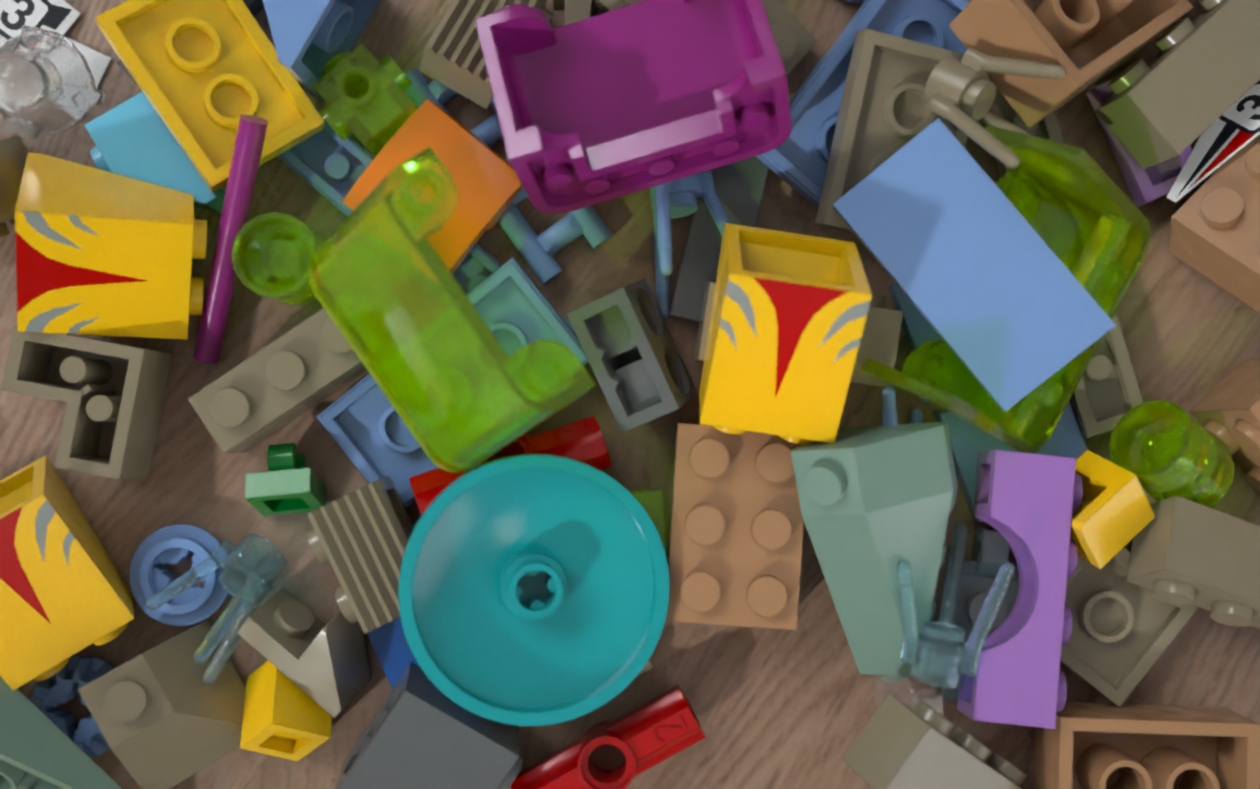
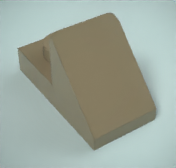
[236,588,372,718]

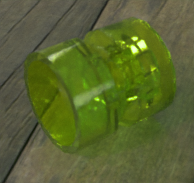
[232,212,338,306]
[1109,400,1235,508]

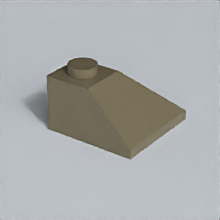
[77,619,246,789]

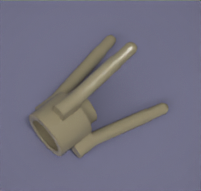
[924,47,1079,174]

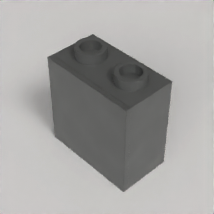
[335,662,523,789]

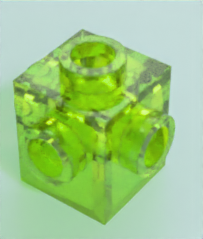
[313,44,417,157]

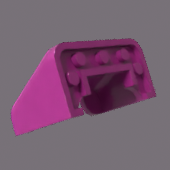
[475,0,792,214]

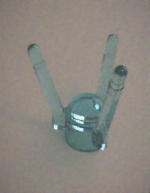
[897,523,1014,688]
[146,533,287,685]

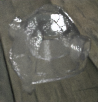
[0,25,106,139]

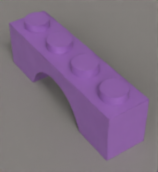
[957,450,1083,729]

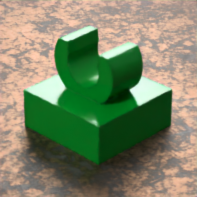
[245,443,327,517]

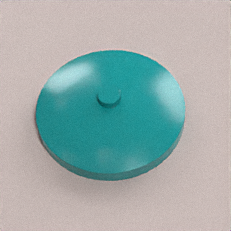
[398,453,670,726]

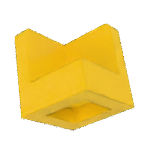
[1070,450,1155,569]
[240,660,332,761]

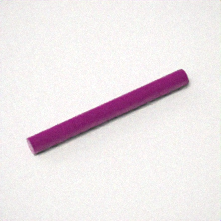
[193,114,268,364]

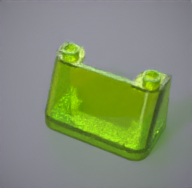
[309,146,596,473]

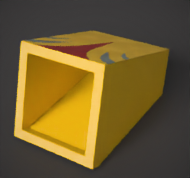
[15,152,207,340]
[699,223,872,444]
[0,455,134,691]

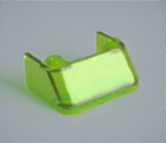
[862,124,1150,454]

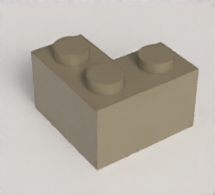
[1,325,173,480]

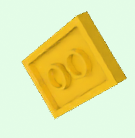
[95,0,325,193]

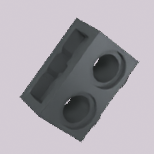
[567,279,698,433]

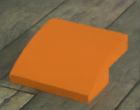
[342,99,523,283]

